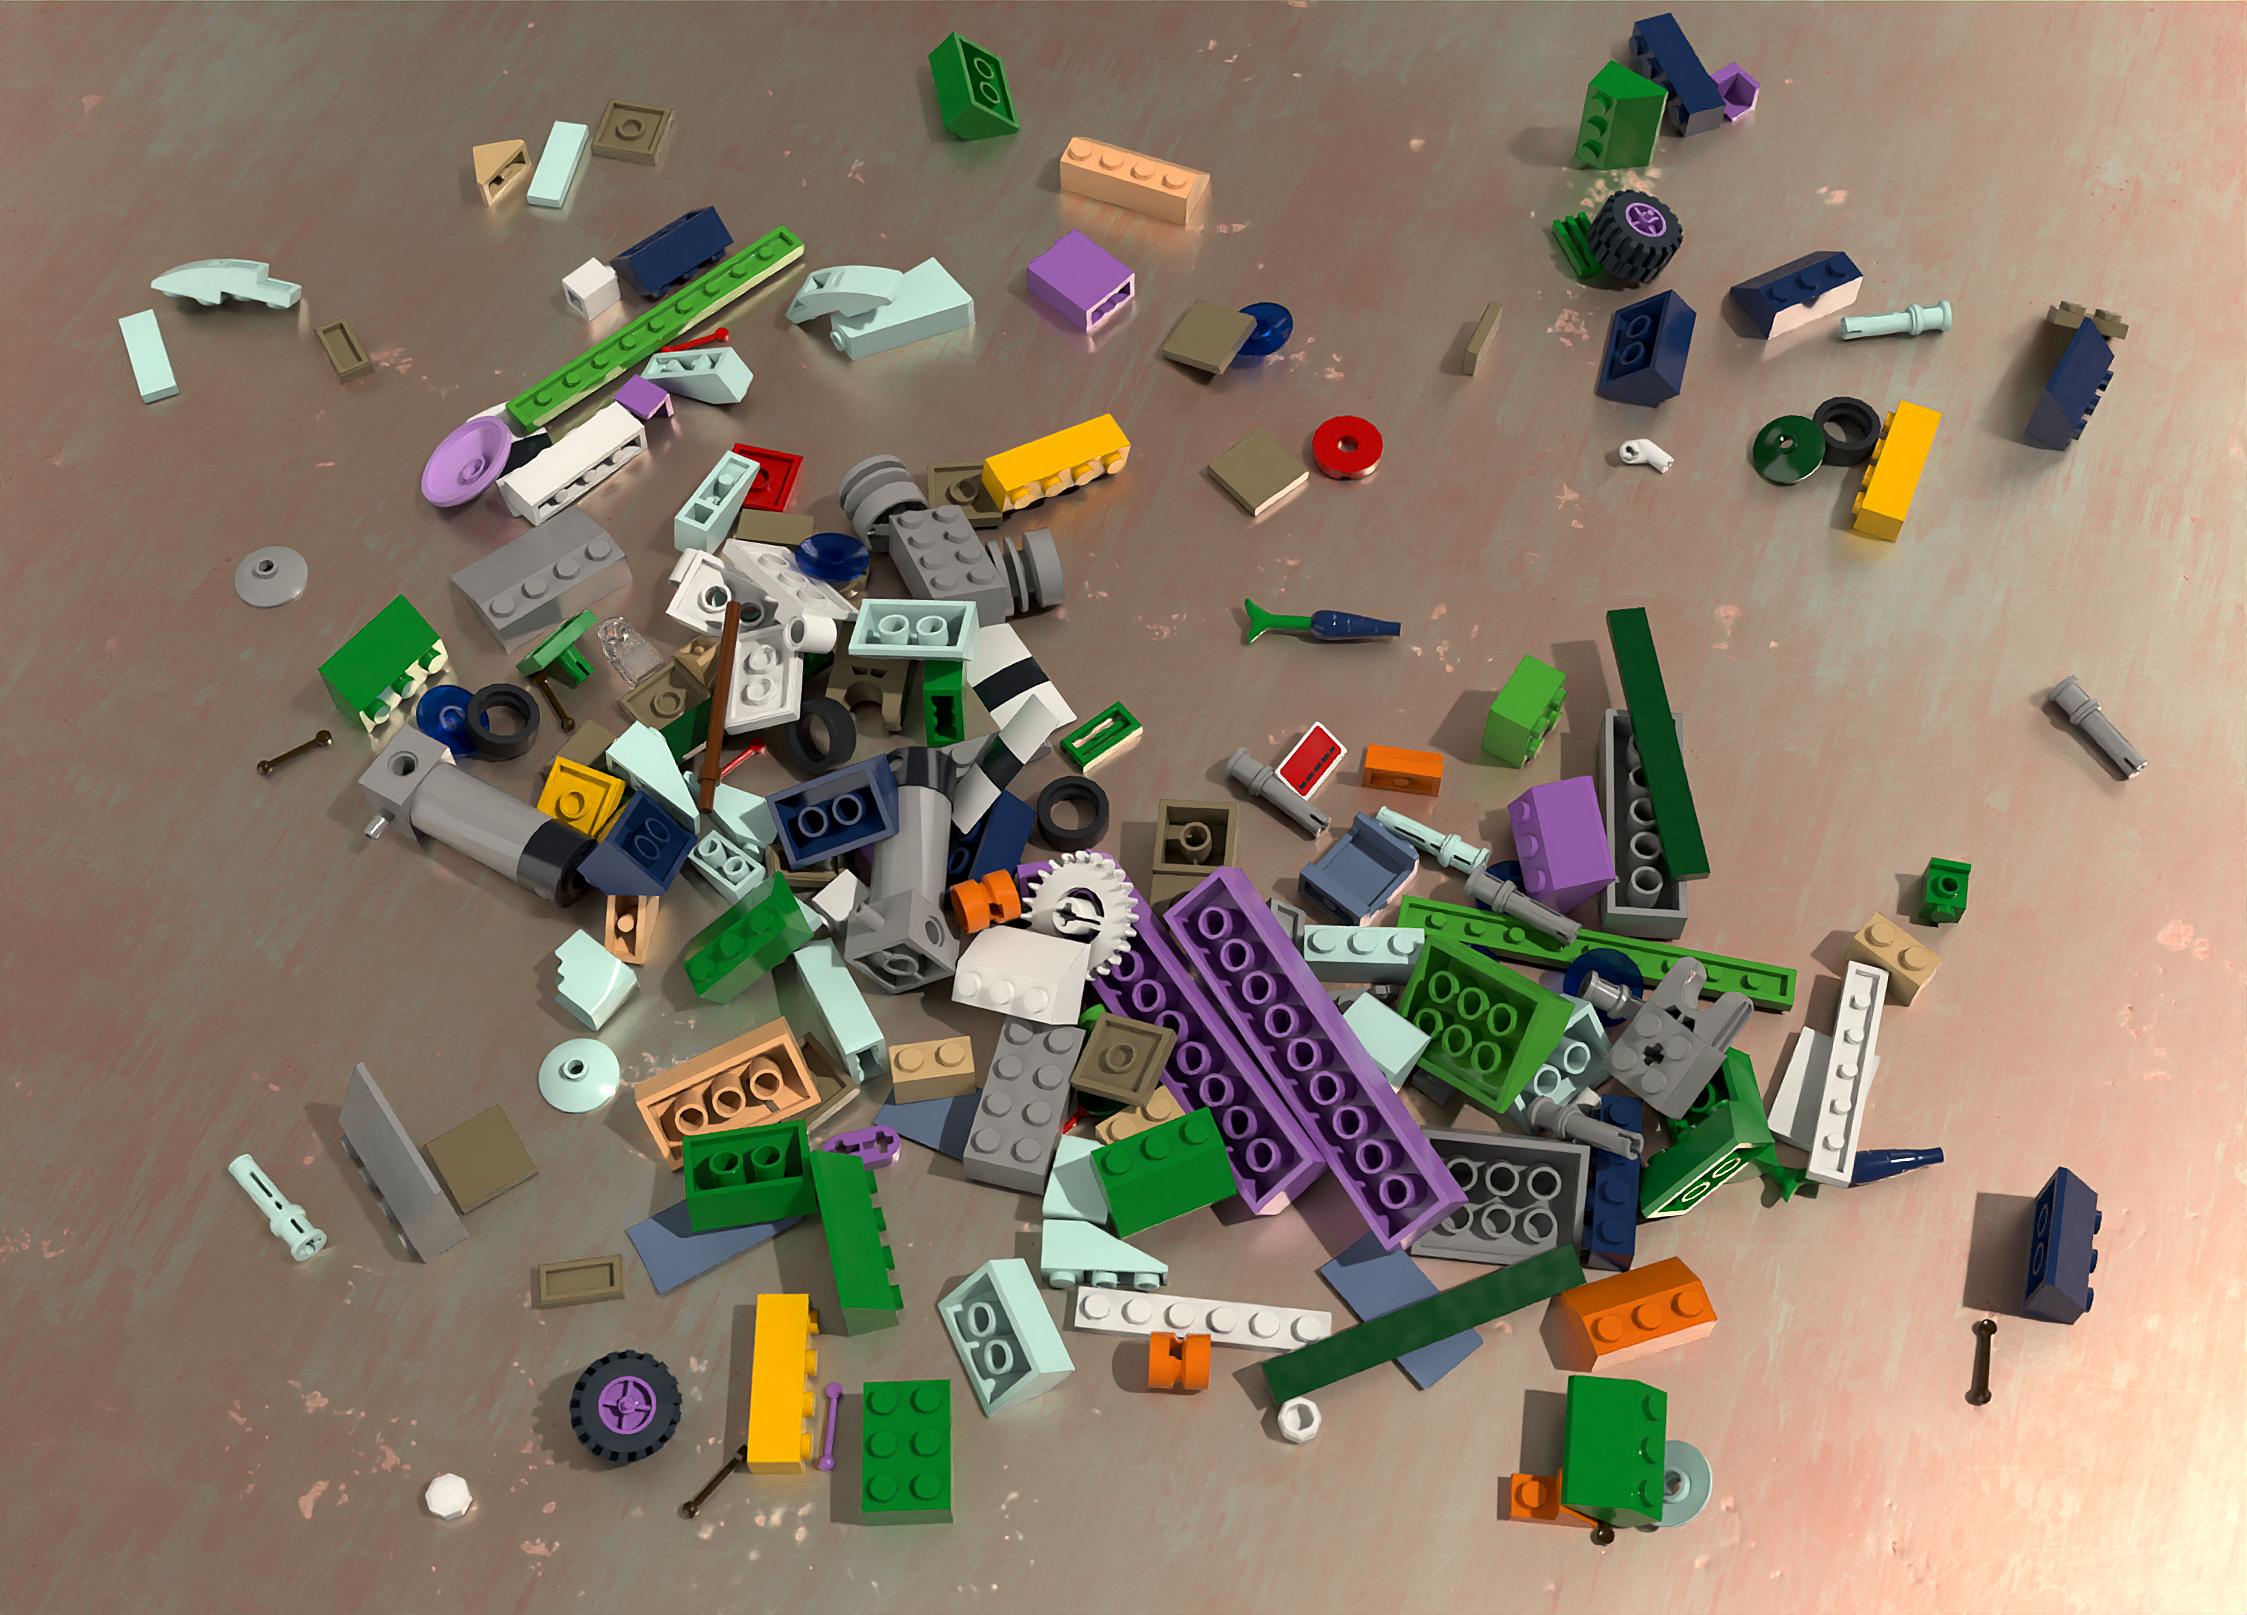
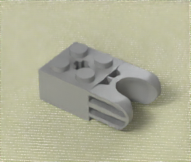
[1600,956,1754,1122]

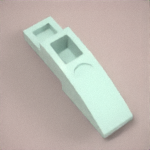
[151,259,302,309]
[785,265,905,324]
[687,830,823,932]

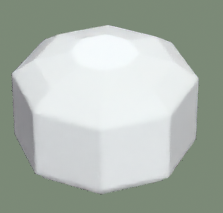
[1278,1396,1321,1444]
[425,1473,472,1521]

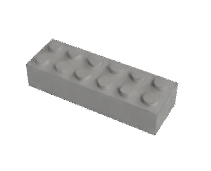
[1599,709,1688,940]

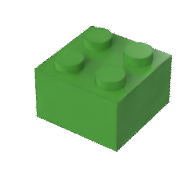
[1481,654,1568,769]

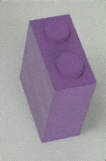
[1027,229,1135,334]

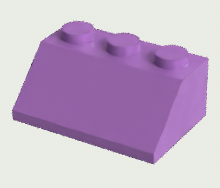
[1507,775,1616,915]

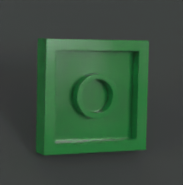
[515,609,598,685]

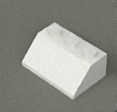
[952,922,1091,1024]

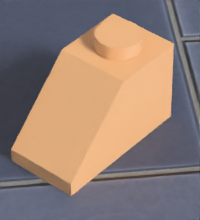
[604,895,659,964]

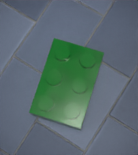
[862,1379,954,1526]

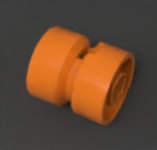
[950,869,1021,935]
[1148,1331,1211,1390]

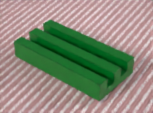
[1552,212,1605,278]
[1060,701,1142,774]

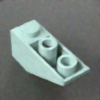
[1041,1220,1168,1291]

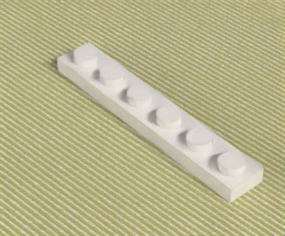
[1805,961,1889,1189]
[1074,1286,1332,1354]

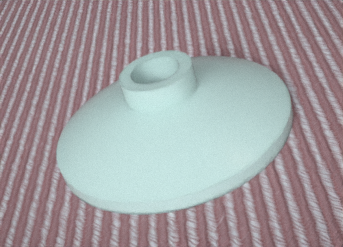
[539,1038,620,1114]
[1651,1440,1713,1528]

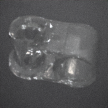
[597,617,665,688]

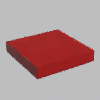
[732,443,805,513]

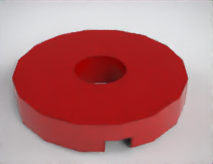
[1312,415,1384,480]

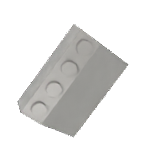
[450,505,633,655]
[338,1061,469,1263]
[1410,1124,1590,1265]

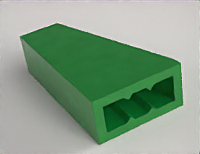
[923,660,967,747]

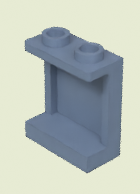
[1298,811,1420,927]

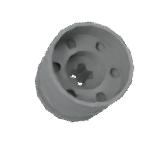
[835,454,931,553]
[985,527,1066,617]

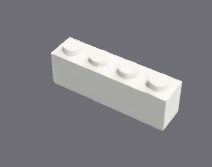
[504,401,648,527]

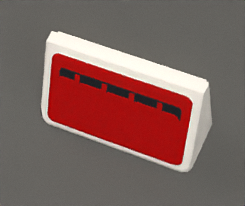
[1273,721,1347,801]

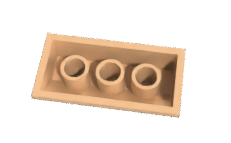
[1060,137,1210,226]
[635,1016,822,1171]

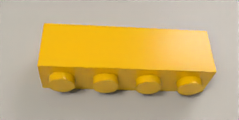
[1851,400,1942,542]
[981,413,1131,513]
[747,1294,820,1474]

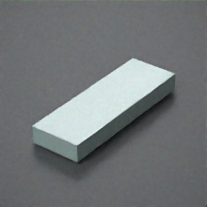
[526,121,589,208]
[118,309,180,403]

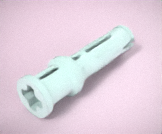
[1840,300,1952,340]
[1376,805,1491,875]
[228,1154,327,1261]

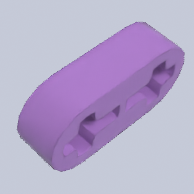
[823,1125,901,1171]

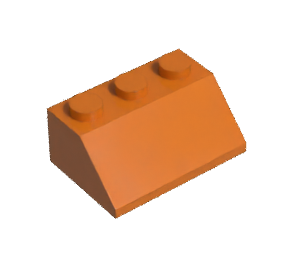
[1559,1256,1717,1373]

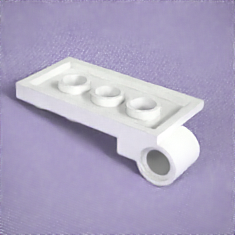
[722,538,859,654]
[666,548,780,638]

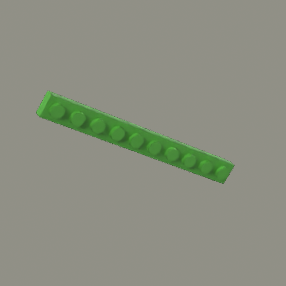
[505,224,805,435]
[1397,895,1797,1012]

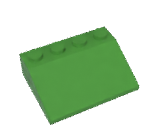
[1396,934,1576,1114]

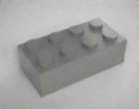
[889,505,1006,627]
[963,1014,1086,1196]

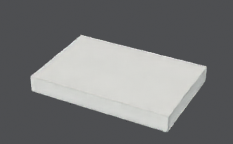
[724,624,804,735]
[1767,1026,1881,1153]

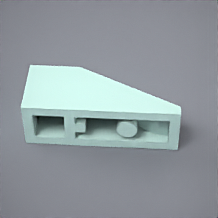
[641,347,754,404]
[674,450,760,555]
[606,721,700,835]
[683,771,782,862]

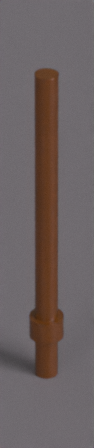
[697,601,742,814]

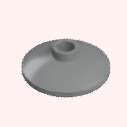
[234,546,309,609]

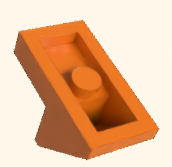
[1509,1468,1598,1529]

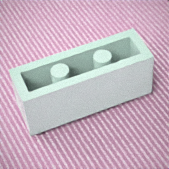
[1302,925,1425,985]

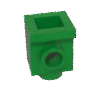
[1919,857,1971,923]

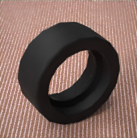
[1812,397,1881,466]
[465,683,540,759]
[783,697,857,773]
[1036,776,1109,852]

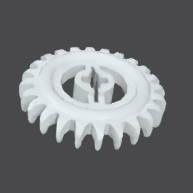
[1020,851,1139,981]

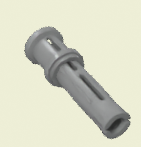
[2048,675,2149,778]
[1223,746,1331,838]
[1462,864,1582,947]
[1576,970,1646,1021]
[1527,1095,1644,1160]

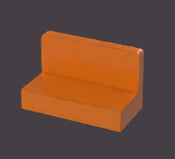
[1362,744,1443,797]

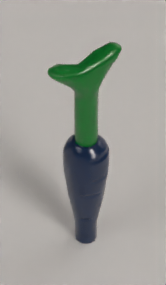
[1244,598,1401,644]
[1767,1147,1944,1203]

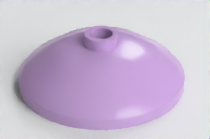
[421,416,512,507]

